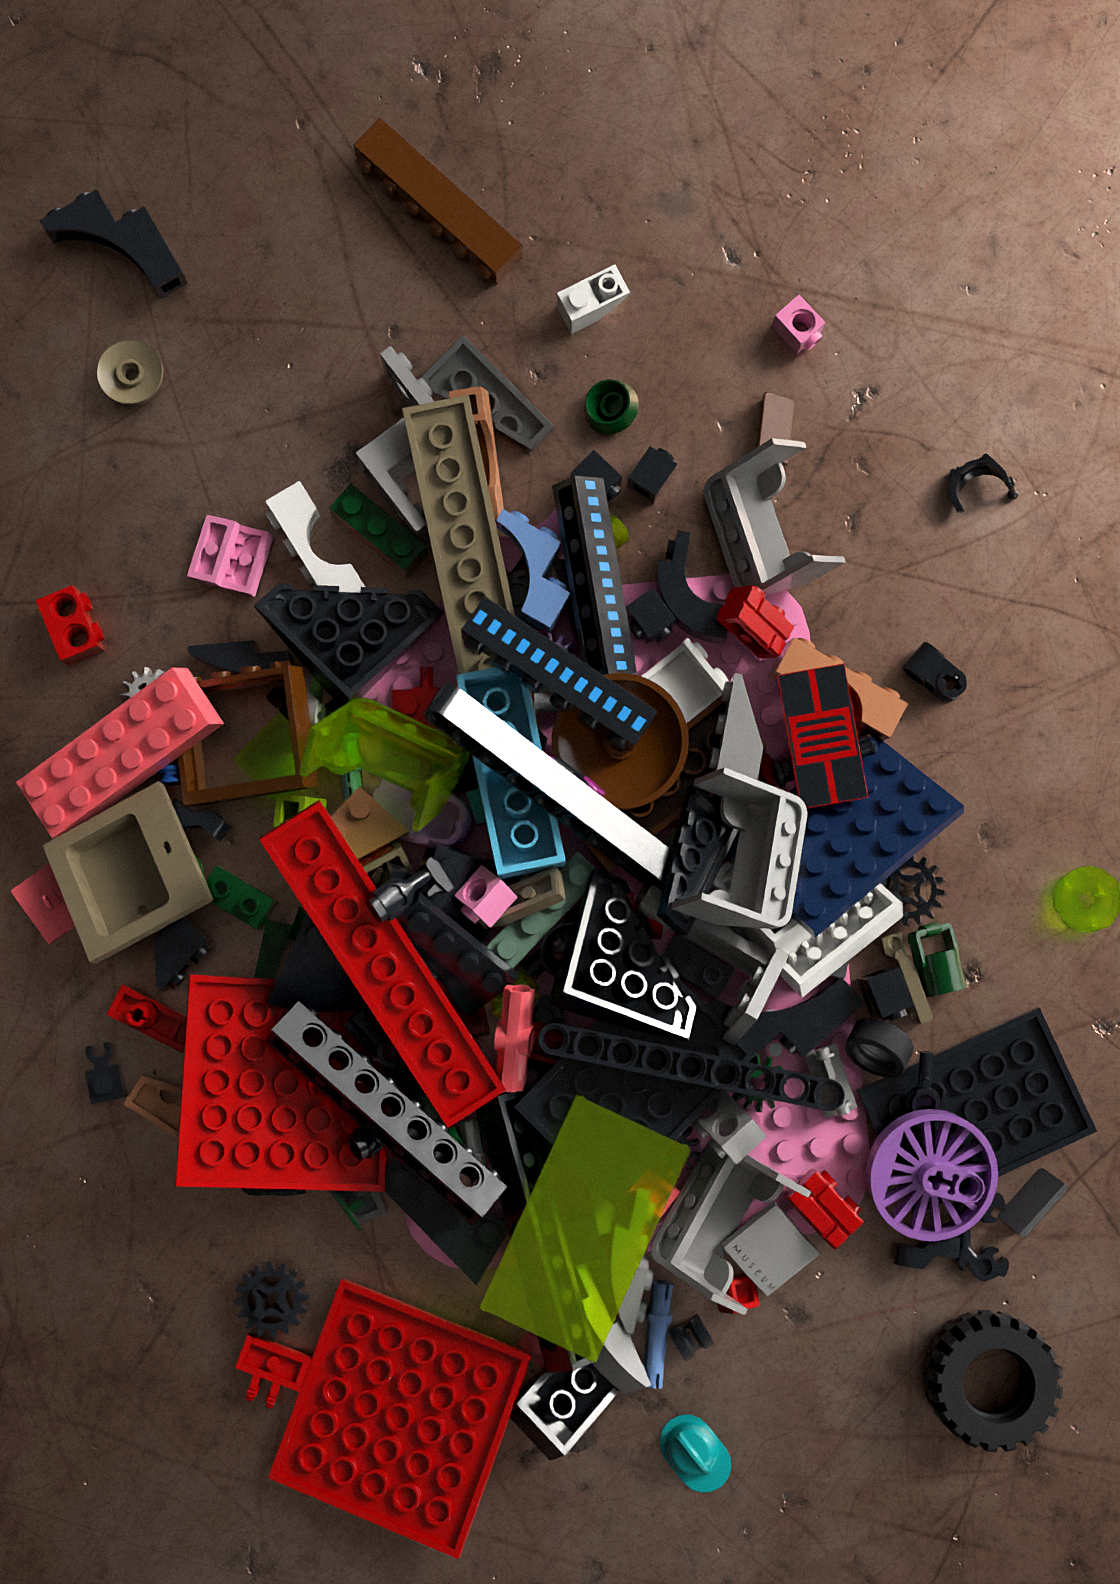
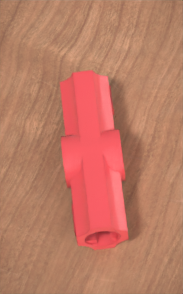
[494,984,535,1093]

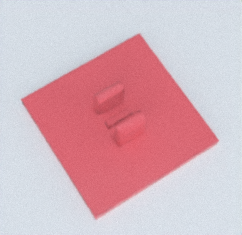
[11,863,75,945]

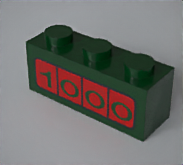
[329,483,429,579]

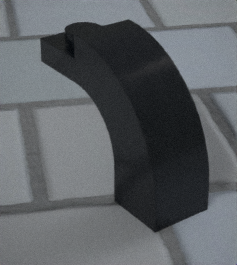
[656,530,728,645]

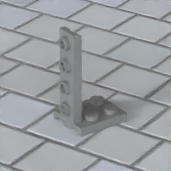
[639,885,789,1045]

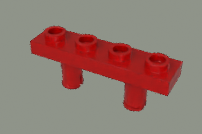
[106,984,186,1053]

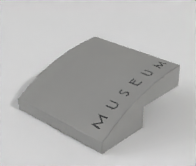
[721,1201,820,1296]

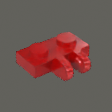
[235,1333,312,1409]

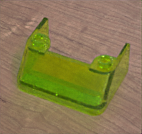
[299,698,470,832]

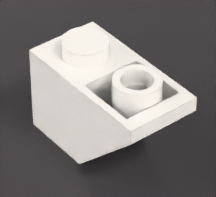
[557,265,630,334]

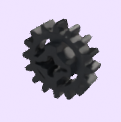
[881,854,947,927]
[234,1260,310,1338]

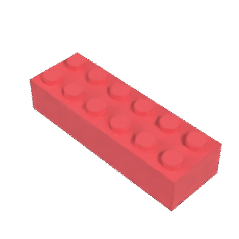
[16,667,224,838]

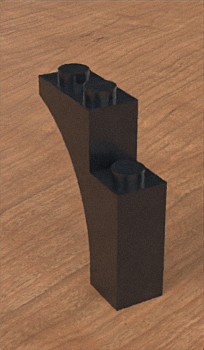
[39,189,188,299]
[705,977,865,1057]

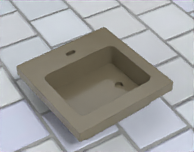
[42,781,214,965]

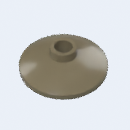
[97,340,163,405]

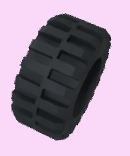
[923,1310,1063,1453]

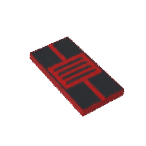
[776,663,869,808]

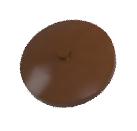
[551,673,689,810]

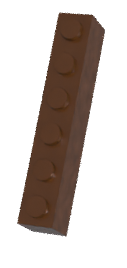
[353,118,523,284]

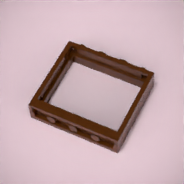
[178,661,319,806]

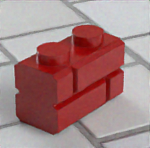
[716,585,794,659]
[784,1168,864,1250]

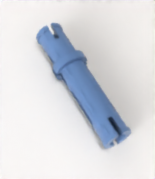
[644,1280,674,1389]

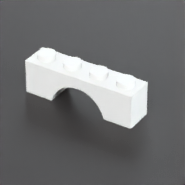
[265,481,365,593]

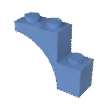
[496,509,570,633]

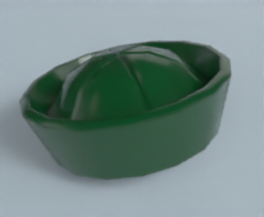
[583,379,639,434]

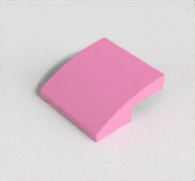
[187,515,274,597]

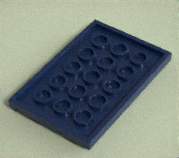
[726,728,964,938]

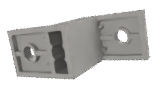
[356,346,434,543]

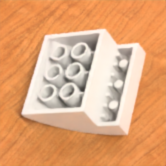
[712,861,903,997]

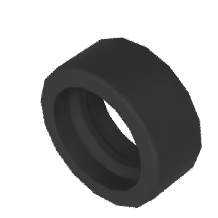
[845,1018,914,1078]

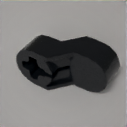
[172,797,232,841]
[893,1236,961,1269]

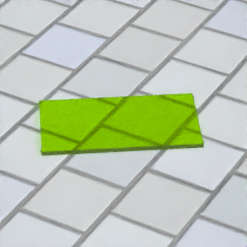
[479,1095,691,1363]

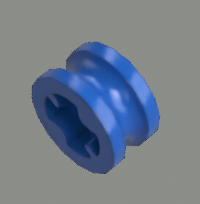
[157,765,181,786]

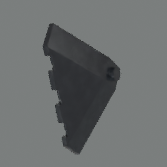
[254,583,444,711]
[549,868,696,1041]

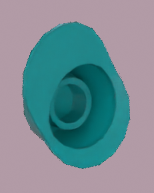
[660,1414,732,1493]

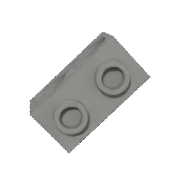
[691,1090,767,1165]

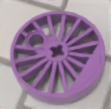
[866,1109,998,1241]

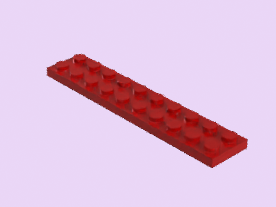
[259,800,506,1128]

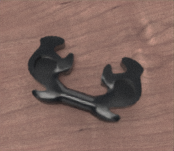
[953,1192,1009,1281]

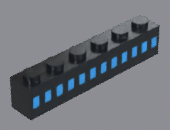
[552,476,637,675]
[461,596,658,752]

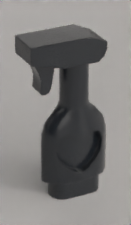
[366,857,454,923]

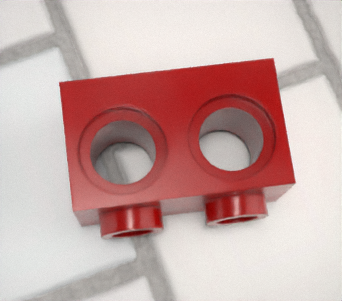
[36,585,105,666]

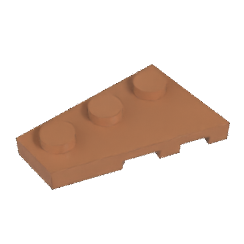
[331,786,409,860]

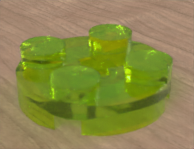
[1052,866,1120,932]

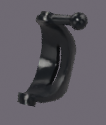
[950,453,1019,513]

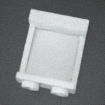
[642,638,729,723]

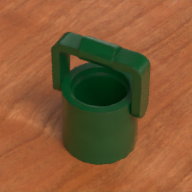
[908,922,967,998]

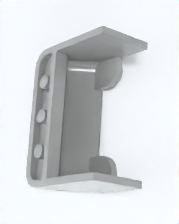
[704,438,846,595]
[671,767,807,929]
[651,1144,811,1315]

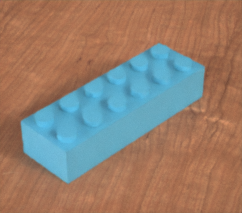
[456,667,566,879]

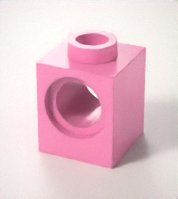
[771,294,825,354]
[454,865,518,928]

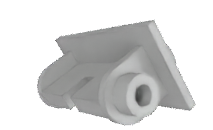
[804,1043,858,1118]

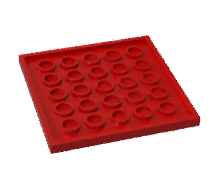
[175,975,391,1192]
[268,1278,532,1559]

